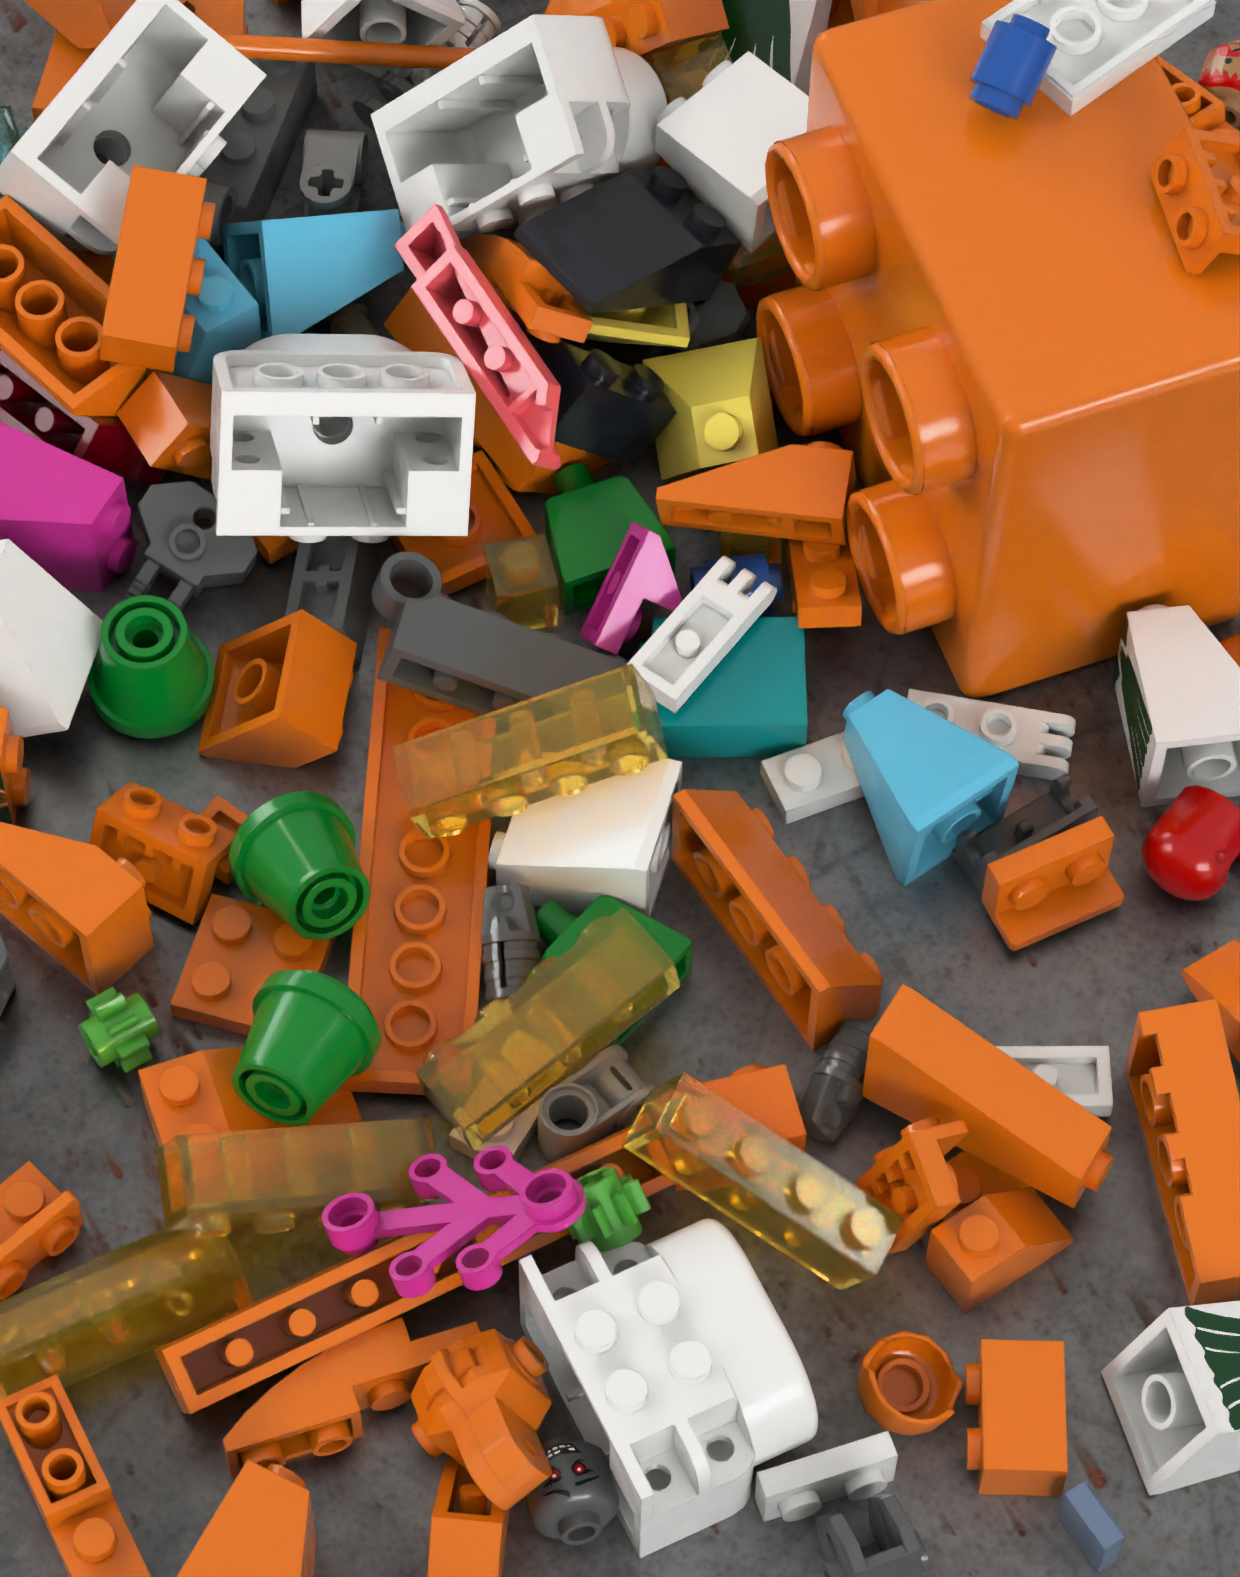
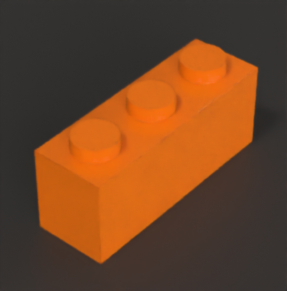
[99,165,216,373]

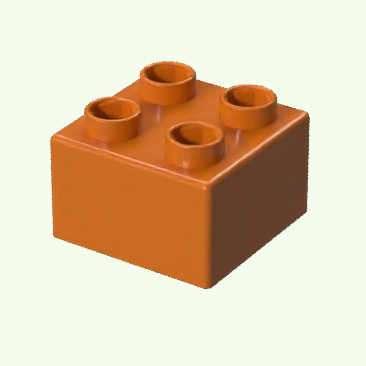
[756,0,1240,699]

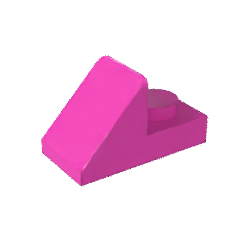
[579,521,683,655]

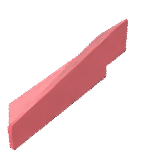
[394,204,561,470]

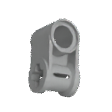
[300,129,369,217]
[537,1044,662,1163]

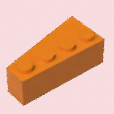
[1124,998,1240,1306]

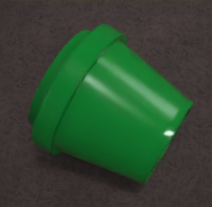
[88,595,216,739]
[228,791,370,940]
[232,970,381,1126]

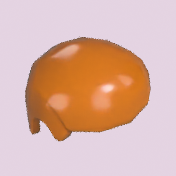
[856,1330,962,1436]

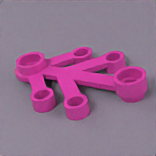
[322,1145,587,1298]

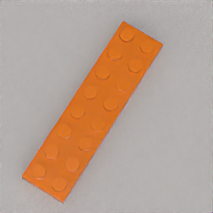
[340,628,499,1097]

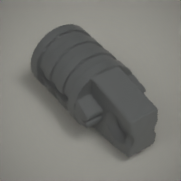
[481,883,544,1004]
[799,1019,875,1142]

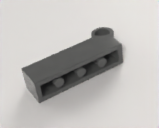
[199,35,317,263]
[371,552,643,758]

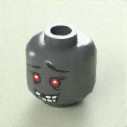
[525,1435,619,1545]

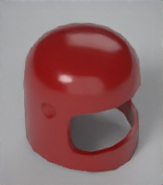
[1142,785,1240,901]

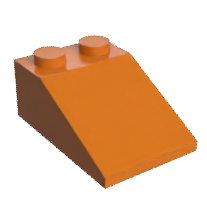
[0,822,155,995]
[138,1047,374,1219]

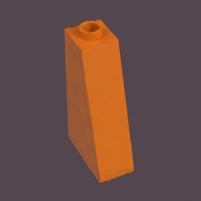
[862,984,1114,1209]

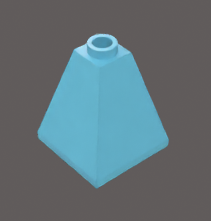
[842,689,1020,887]

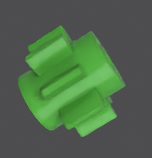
[78,987,160,1073]
[568,1166,651,1252]

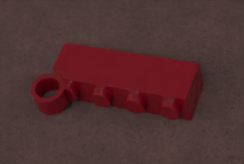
[0,349,168,486]

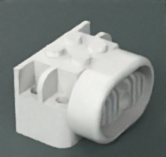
[0,0,267,256]
[370,14,668,239]
[210,334,476,543]
[518,1219,818,1559]

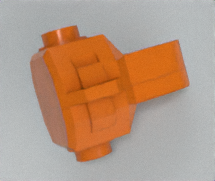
[410,1328,552,1511]

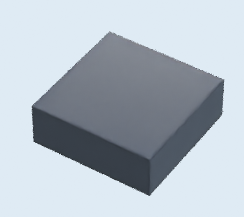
[1057,1481,1125,1574]

